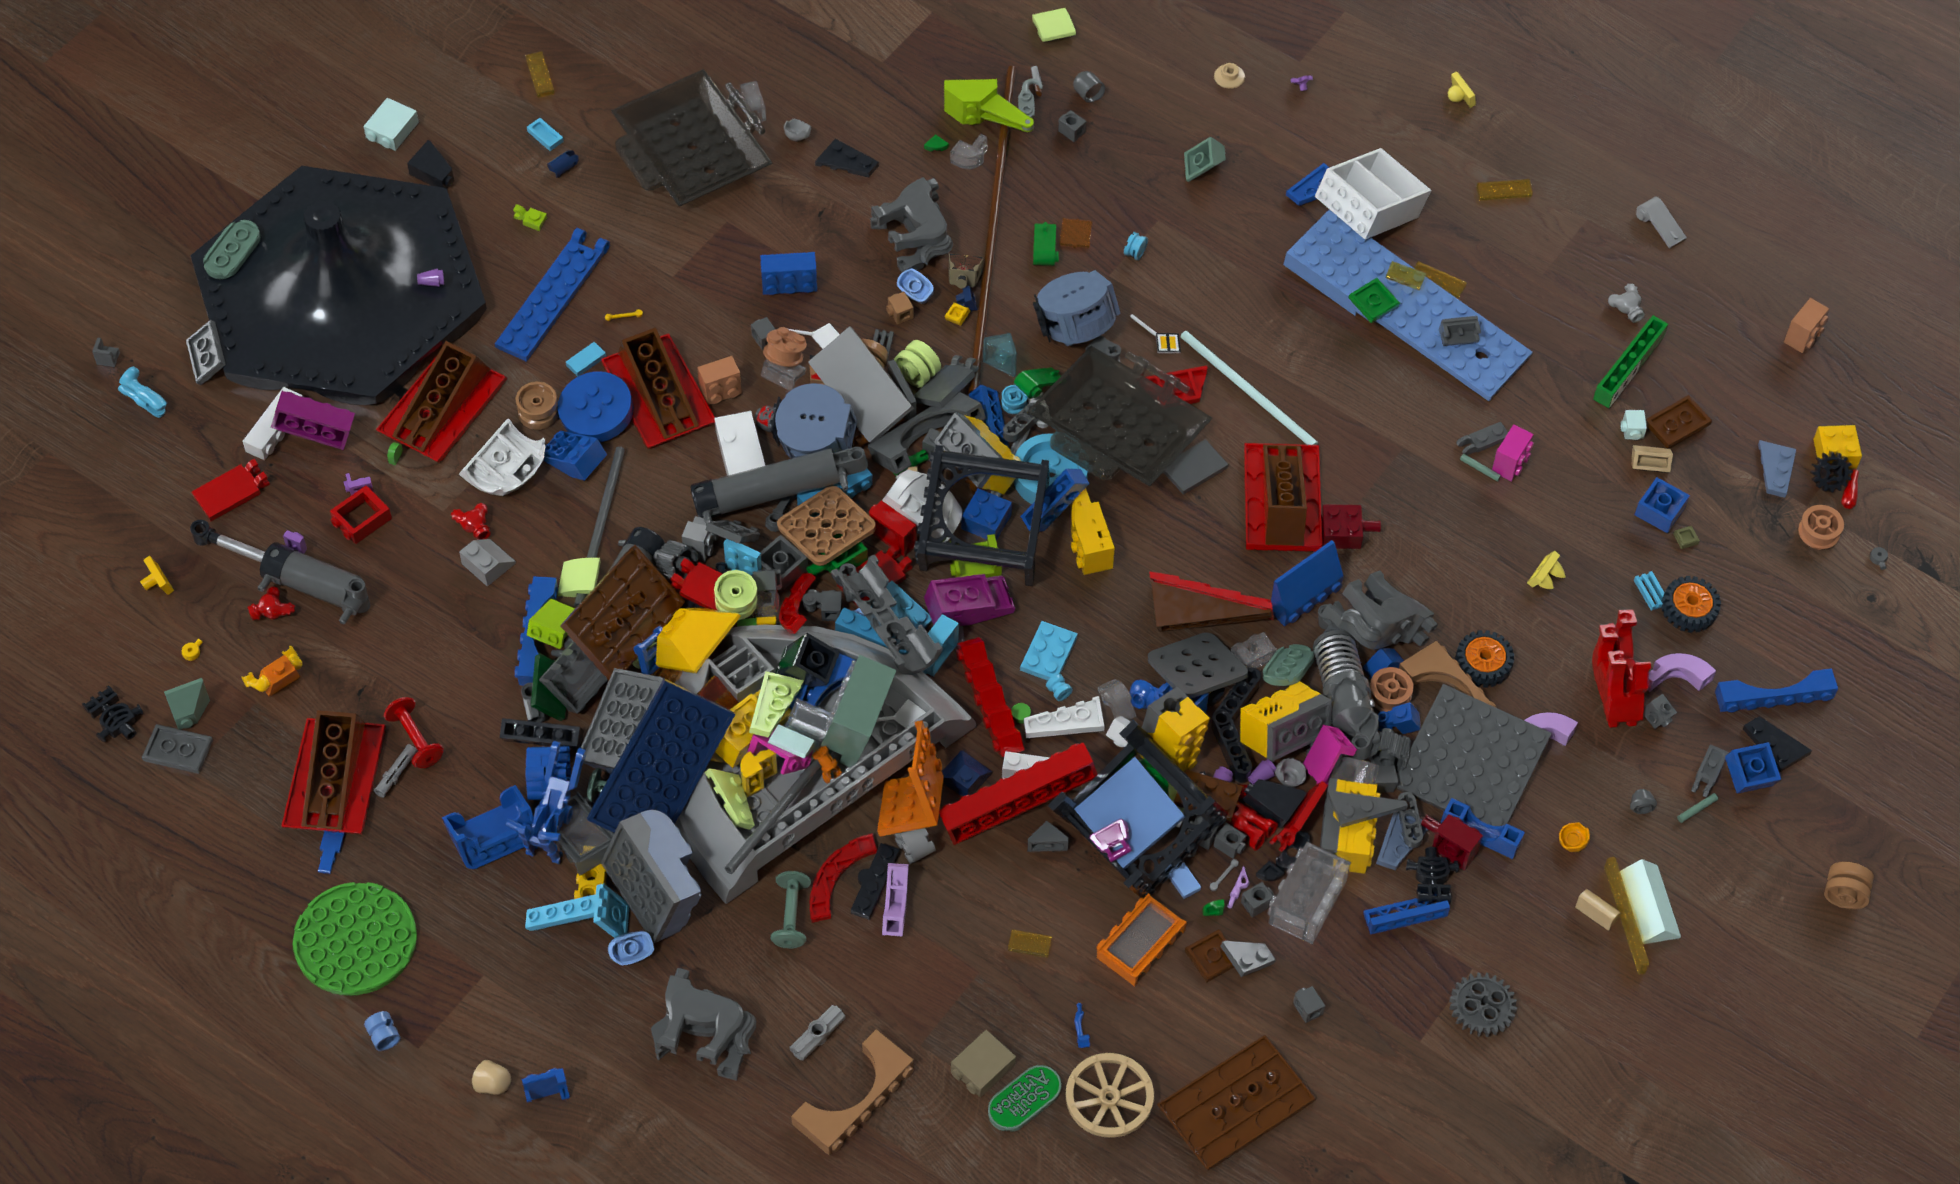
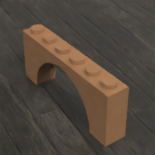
[1399,641,1497,708]
[791,1029,914,1155]

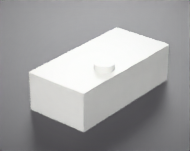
[714,411,765,476]

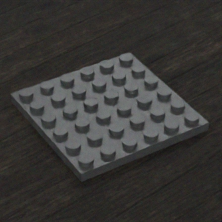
[1395,684,1552,826]

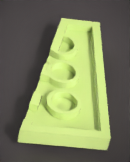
[749,671,804,737]

